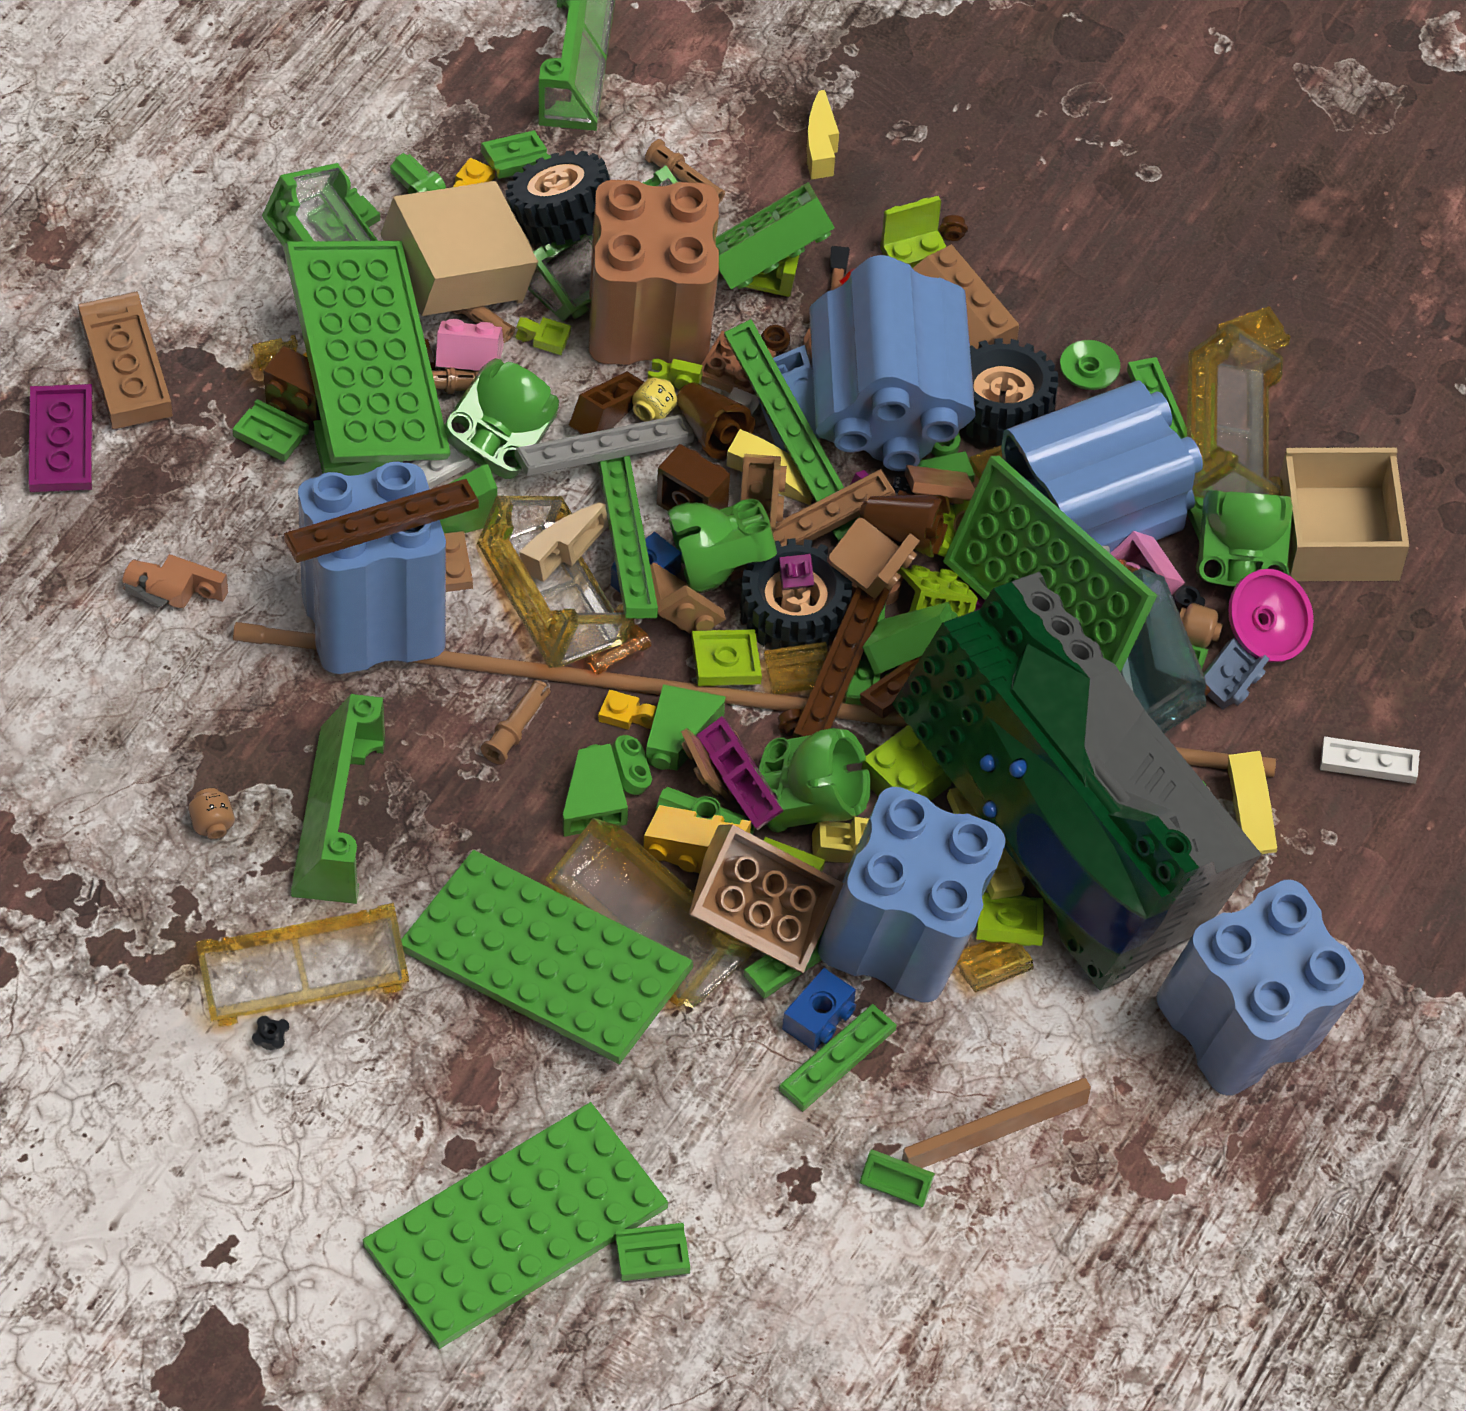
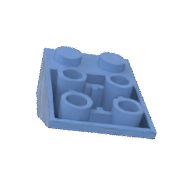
[758,345,821,452]

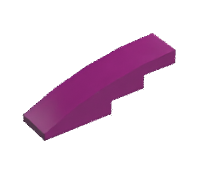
[697,716,784,830]

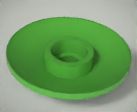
[1060,340,1120,390]

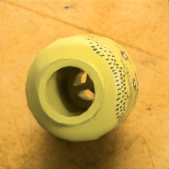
[632,377,677,422]

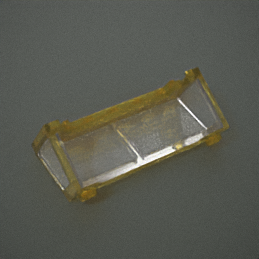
[1187,323,1283,498]
[477,496,636,668]
[545,818,755,1008]
[194,903,409,1027]

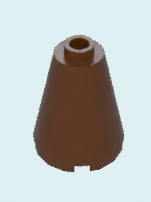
[677,382,755,460]
[859,495,950,557]

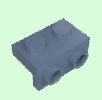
[1201,638,1269,710]

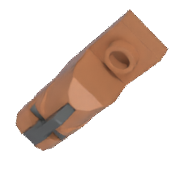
[122,554,228,608]

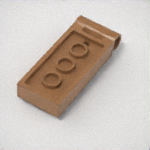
[78,291,173,429]

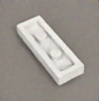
[1320,737,1420,784]

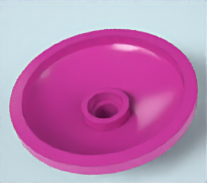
[1228,569,1314,662]

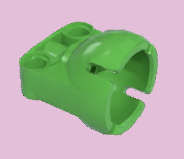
[444,358,559,479]
[1196,490,1293,586]
[667,499,777,593]
[759,728,871,832]

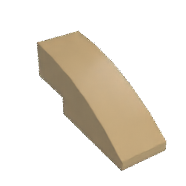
[519,502,609,582]

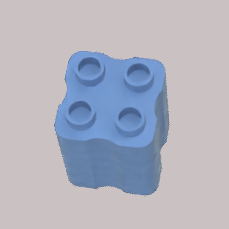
[809,255,975,471]
[1001,380,1203,553]
[298,462,446,674]
[818,787,1005,1002]
[1156,880,1364,1095]

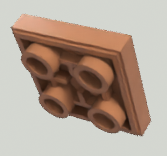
[701,331,776,395]
[905,465,975,504]

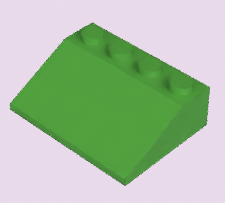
[716,182,835,290]

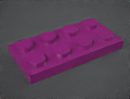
[29,384,93,492]

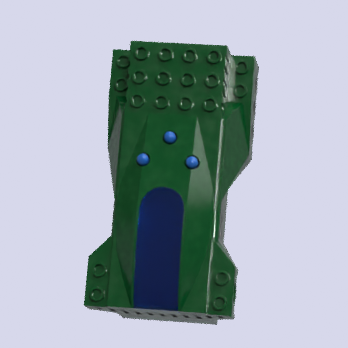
[892,572,1262,991]

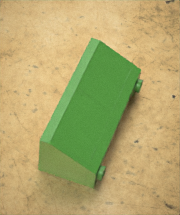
[291,694,385,904]

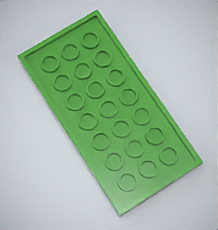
[284,241,451,463]
[943,456,1157,673]
[398,850,693,1065]
[363,1102,668,1349]

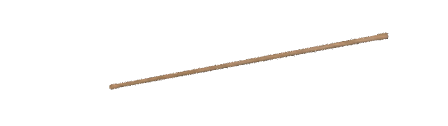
[233,622,1276,777]

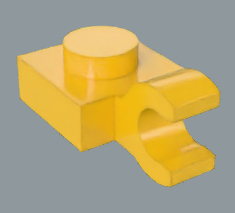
[453,158,495,187]
[598,690,657,730]

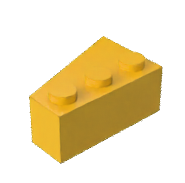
[643,805,751,874]

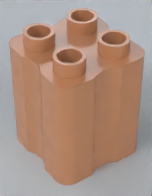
[589,180,719,365]

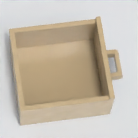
[381,181,538,316]
[1277,448,1409,581]

